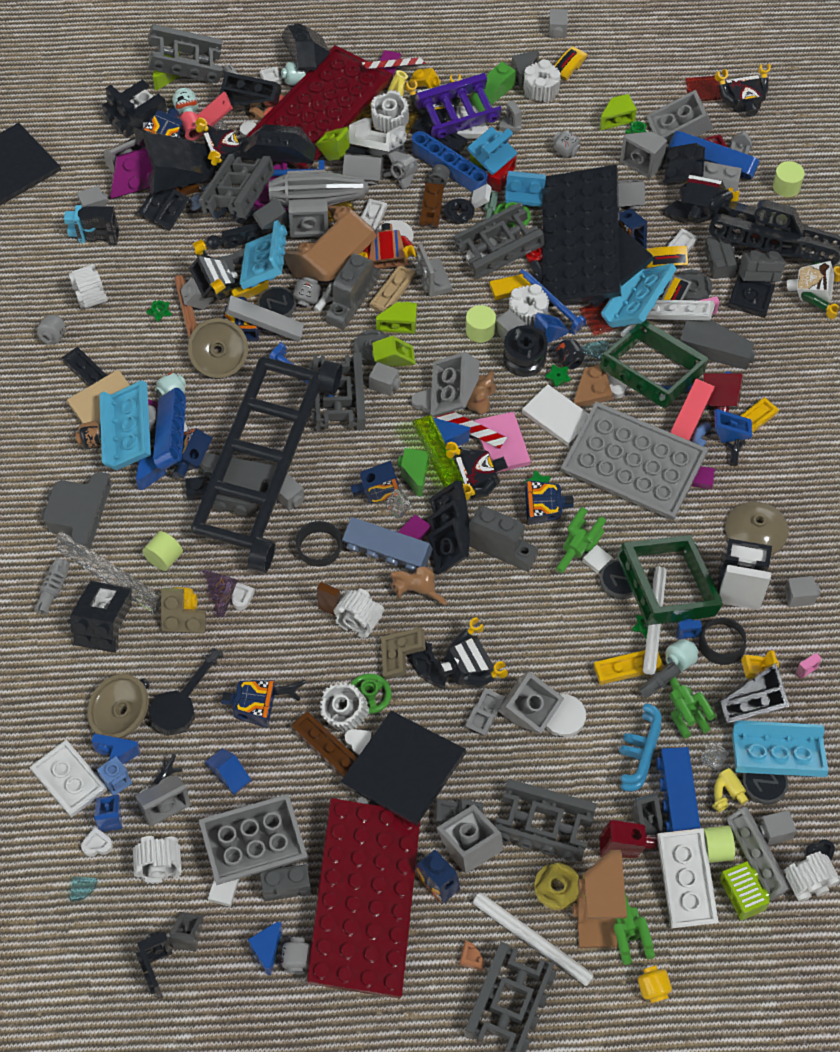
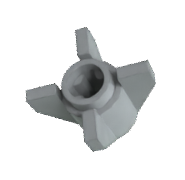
[383,151,418,189]

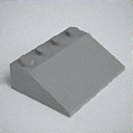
[199,794,308,885]

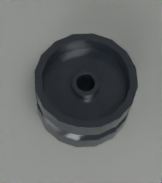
[503,325,548,377]

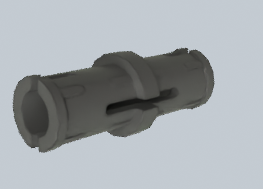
[638,661,682,699]

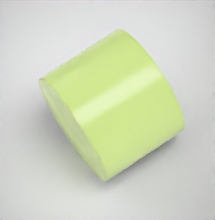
[773,161,805,197]
[466,305,496,343]
[142,531,183,571]
[704,825,735,863]

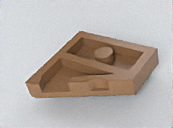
[574,365,613,407]

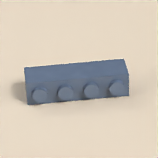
[342,517,433,572]

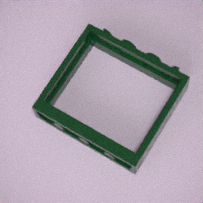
[600,320,709,409]
[617,535,723,626]

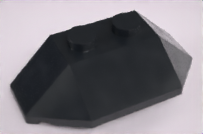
[282,23,330,70]
[240,124,317,164]

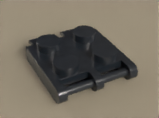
[662,143,705,186]

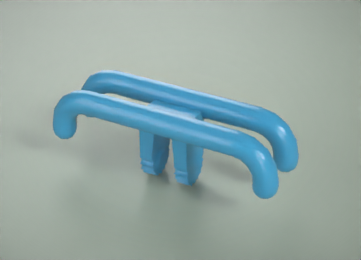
[619,703,662,792]

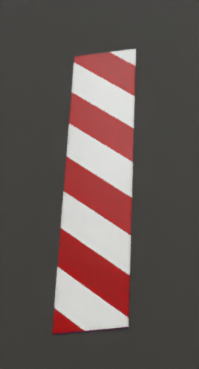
[362,57,427,69]
[436,411,507,449]

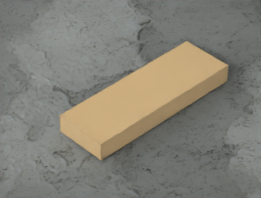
[369,266,416,313]

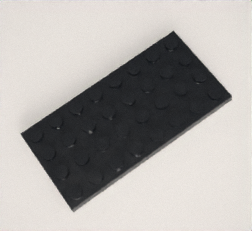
[542,165,621,307]

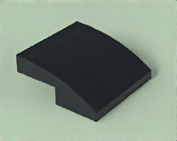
[138,189,190,231]

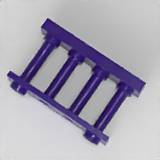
[415,73,502,139]

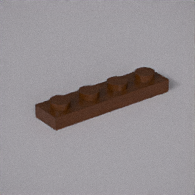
[291,711,357,777]

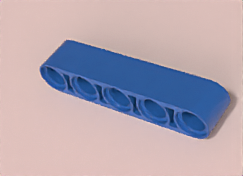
[411,131,487,192]
[668,131,760,180]
[153,387,186,471]

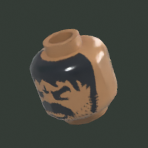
[75,420,101,450]

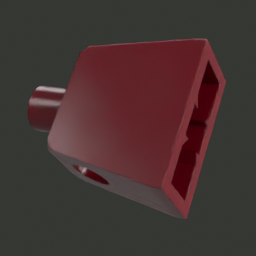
[703,373,744,412]
[599,820,657,858]

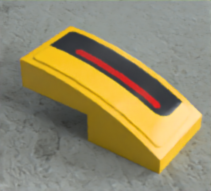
[555,46,588,81]
[646,246,688,268]

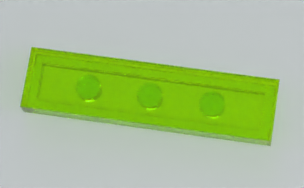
[412,415,464,488]

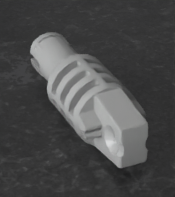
[34,558,70,615]

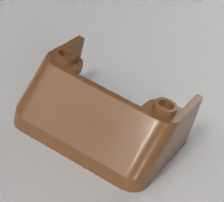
[284,205,377,281]
[572,850,627,948]

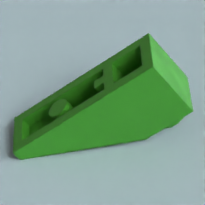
[469,61,516,112]

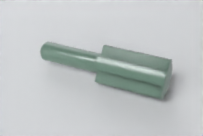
[484,192,498,220]

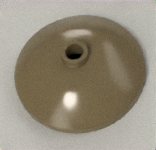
[188,318,248,378]
[725,501,789,556]
[87,674,149,738]

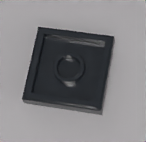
[727,274,775,318]

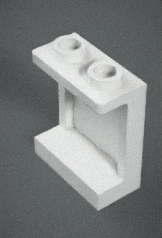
[349,118,407,152]

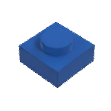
[676,619,702,640]

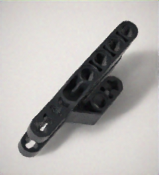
[709,200,840,266]

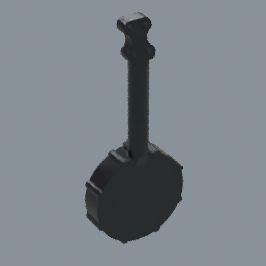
[149,648,223,736]

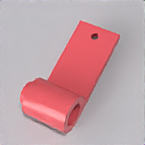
[179,92,233,140]

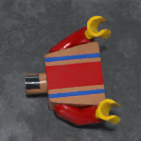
[359,223,417,269]

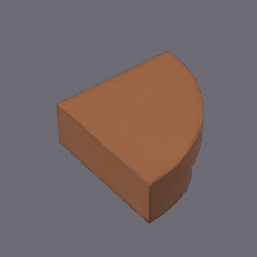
[460,940,484,971]

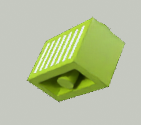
[719,861,770,921]

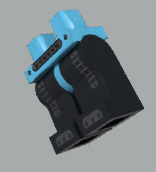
[64,205,120,245]

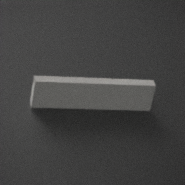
[226,295,304,342]
[726,807,791,900]

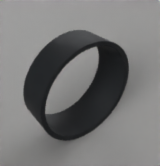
[296,521,342,567]
[698,617,746,665]

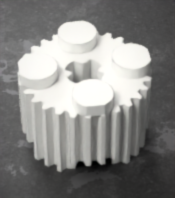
[523,59,561,103]
[371,90,409,133]
[69,264,108,309]
[509,284,549,326]
[333,588,384,638]
[320,683,369,732]
[133,836,182,884]
[784,851,840,902]

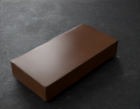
[317,582,340,616]

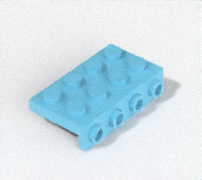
[240,220,287,290]
[601,263,677,328]
[99,380,151,471]
[732,720,828,777]

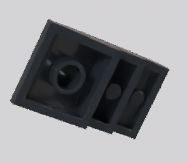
[427,481,470,574]

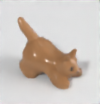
[466,371,496,415]
[390,567,447,605]

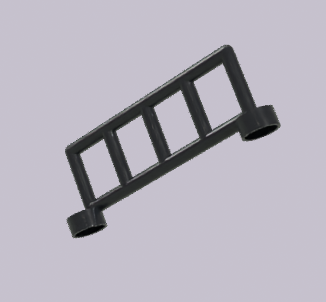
[191,357,343,574]

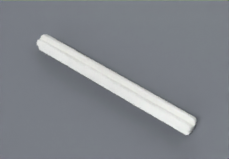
[643,566,667,675]
[473,893,594,986]

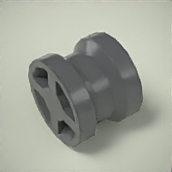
[428,164,450,187]

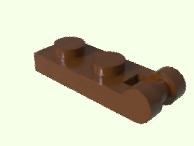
[419,183,444,228]

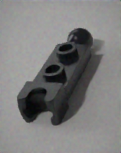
[206,223,273,250]

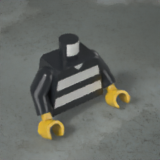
[189,239,238,300]
[438,617,508,688]

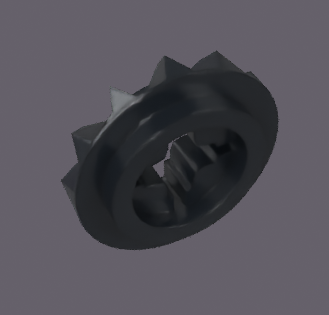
[444,198,475,225]

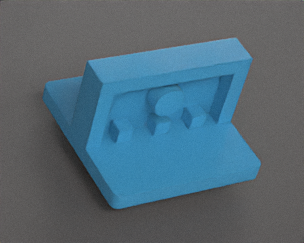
[467,127,517,175]
[505,171,546,207]

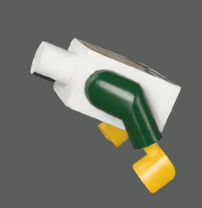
[787,261,840,319]

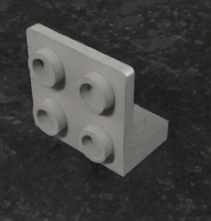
[415,244,452,297]

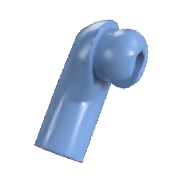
[692,422,711,447]

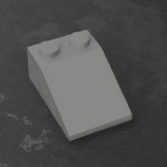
[646,90,714,142]
[430,352,480,418]

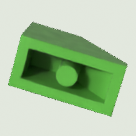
[398,448,429,497]

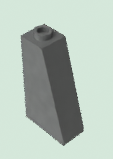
[680,320,756,370]

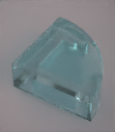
[582,340,609,360]
[70,877,98,902]

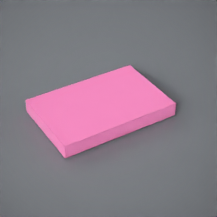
[475,412,531,472]

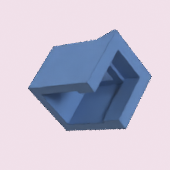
[97,756,132,795]

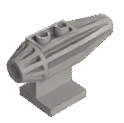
[269,170,369,237]

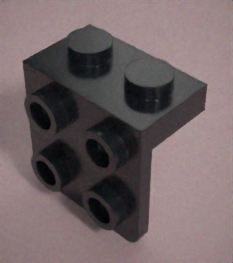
[135,931,172,999]

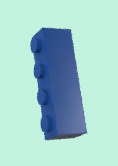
[656,747,701,832]

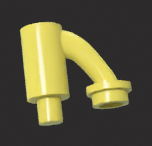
[388,70,408,96]
[712,768,748,813]

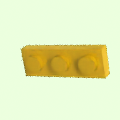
[593,650,664,685]

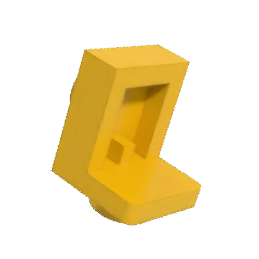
[409,68,441,89]
[741,650,779,678]

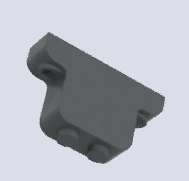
[326,253,381,330]
[201,453,276,515]
[41,472,112,555]
[469,506,538,572]

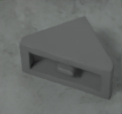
[511,51,539,88]
[253,198,290,229]
[631,793,665,838]
[170,912,204,952]

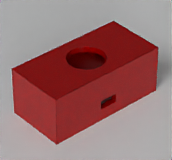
[487,155,517,192]

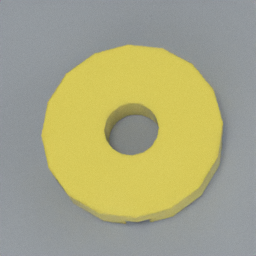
[534,863,579,910]

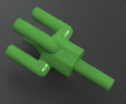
[556,507,606,573]
[669,677,716,739]
[614,892,655,965]

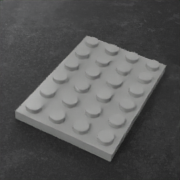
[560,401,708,520]

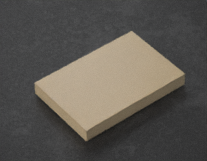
[67,369,130,424]

